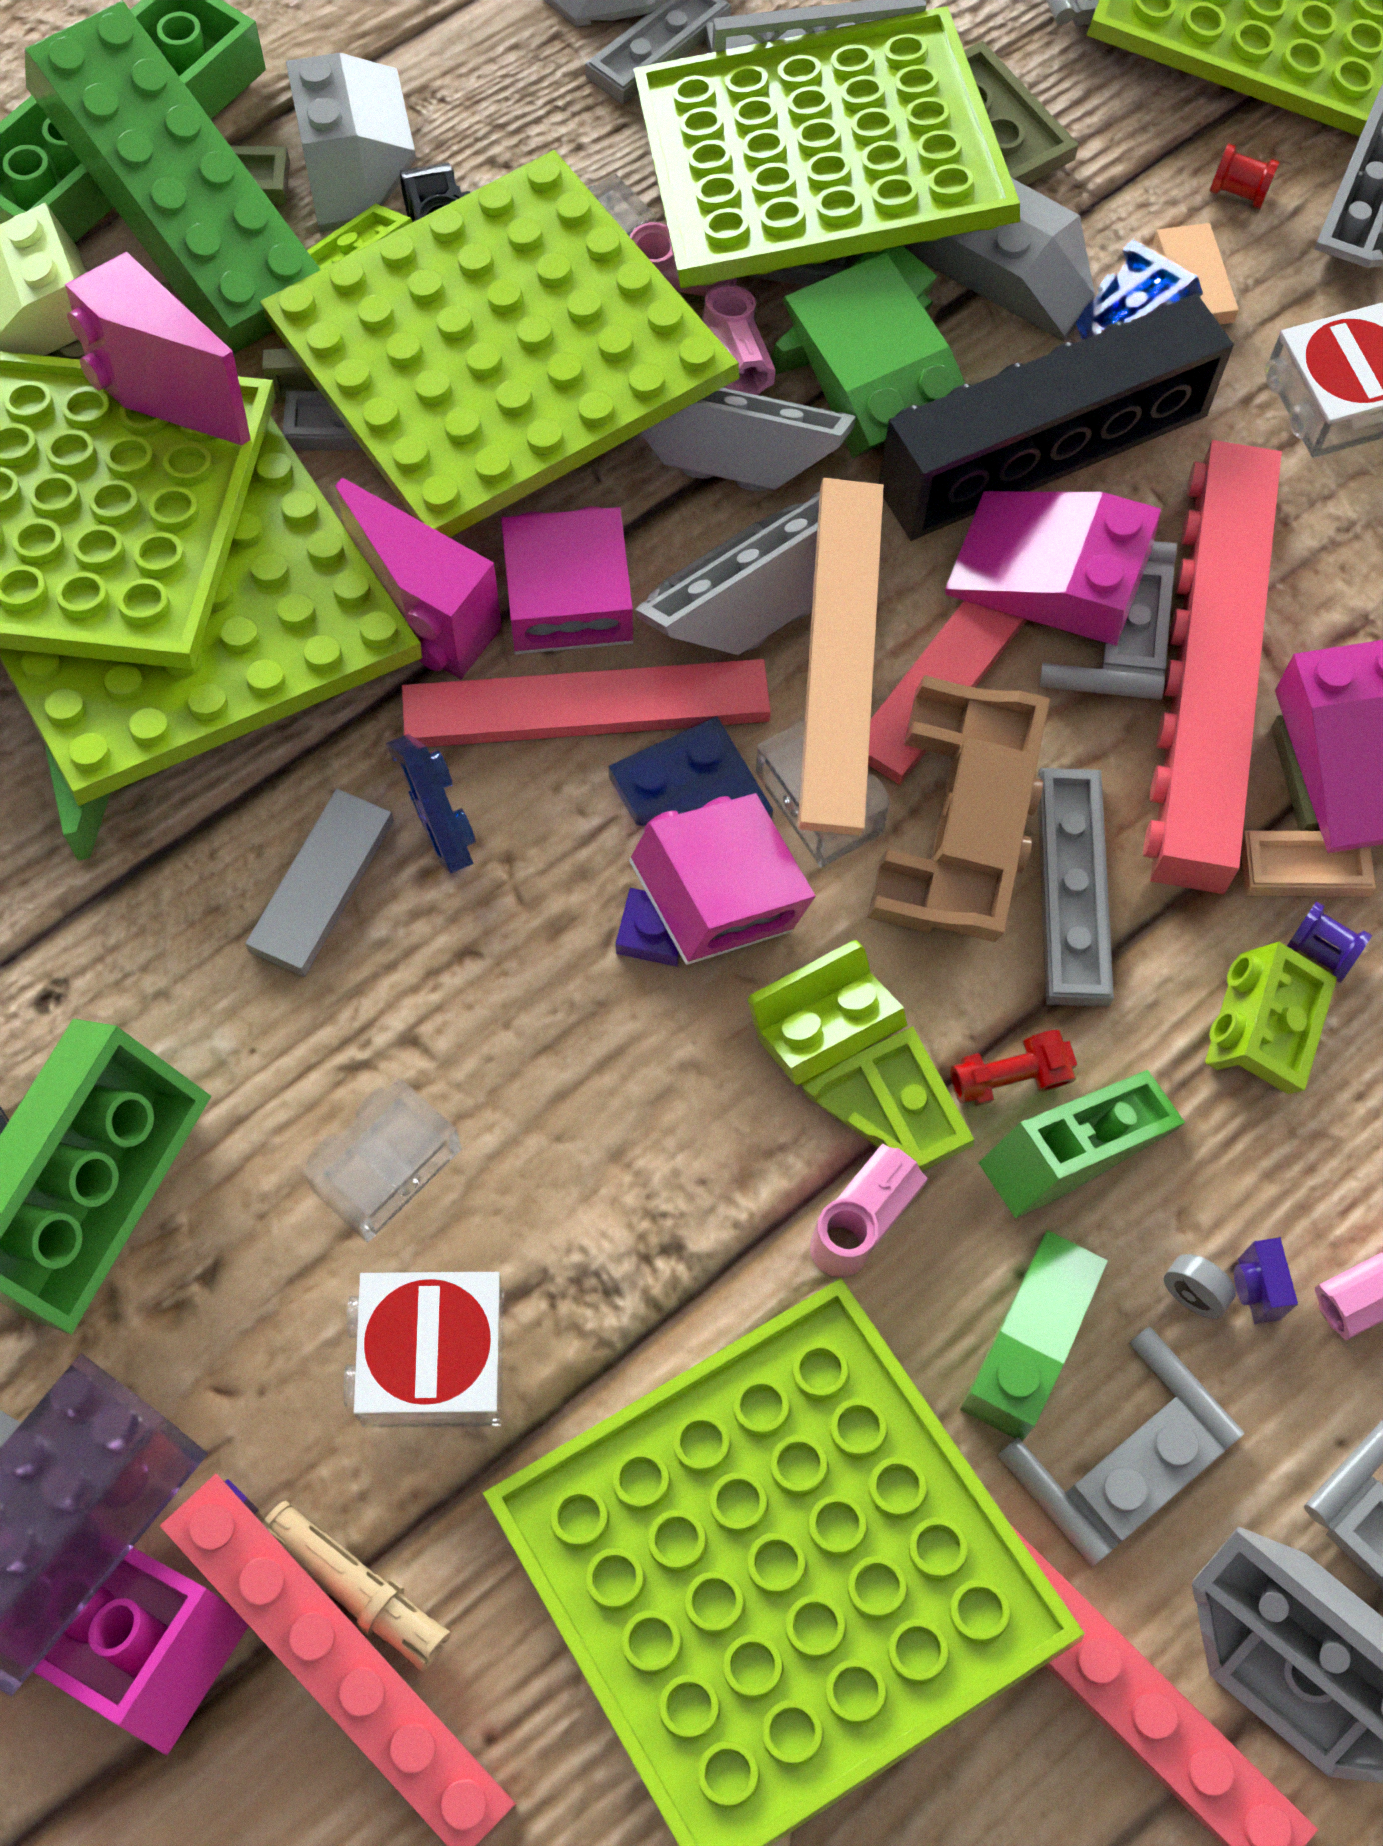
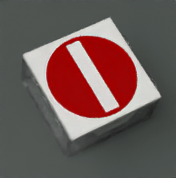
[1265,302,1383,458]
[344,1272,504,1428]

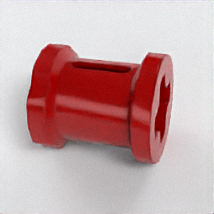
[1209,143,1280,210]

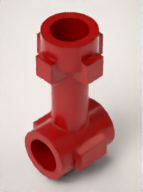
[950,1029,1078,1106]

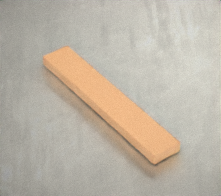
[798,478,884,836]

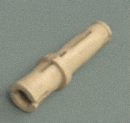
[262,1501,451,1672]

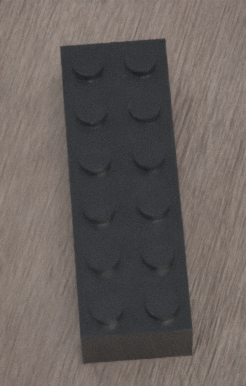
[879,293,1234,541]

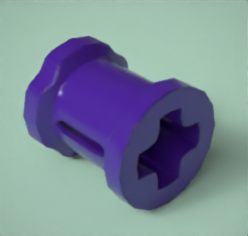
[1287,901,1372,983]

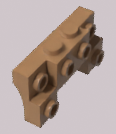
[867,675,1050,942]

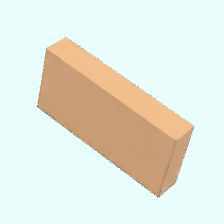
[1153,223,1239,324]
[1241,831,1376,897]

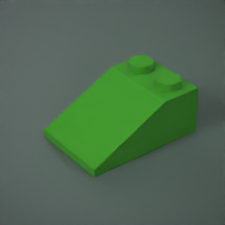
[782,252,966,459]

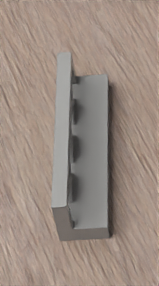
[706,0,926,53]

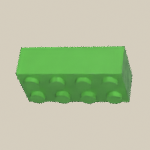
[0,1018,212,1335]

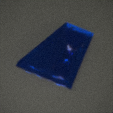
[1076,239,1203,340]
[608,716,773,826]
[386,734,476,874]

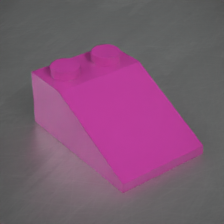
[65,251,251,445]
[335,477,502,679]
[945,491,1161,646]
[1275,640,1383,853]
[0,1509,249,1756]

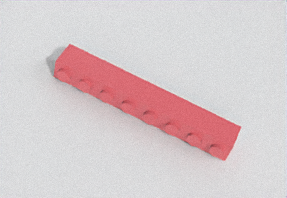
[1143,440,1282,894]

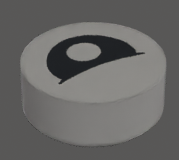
[1164,1254,1236,1319]

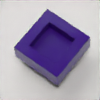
[615,888,680,967]
[1234,1237,1298,1324]

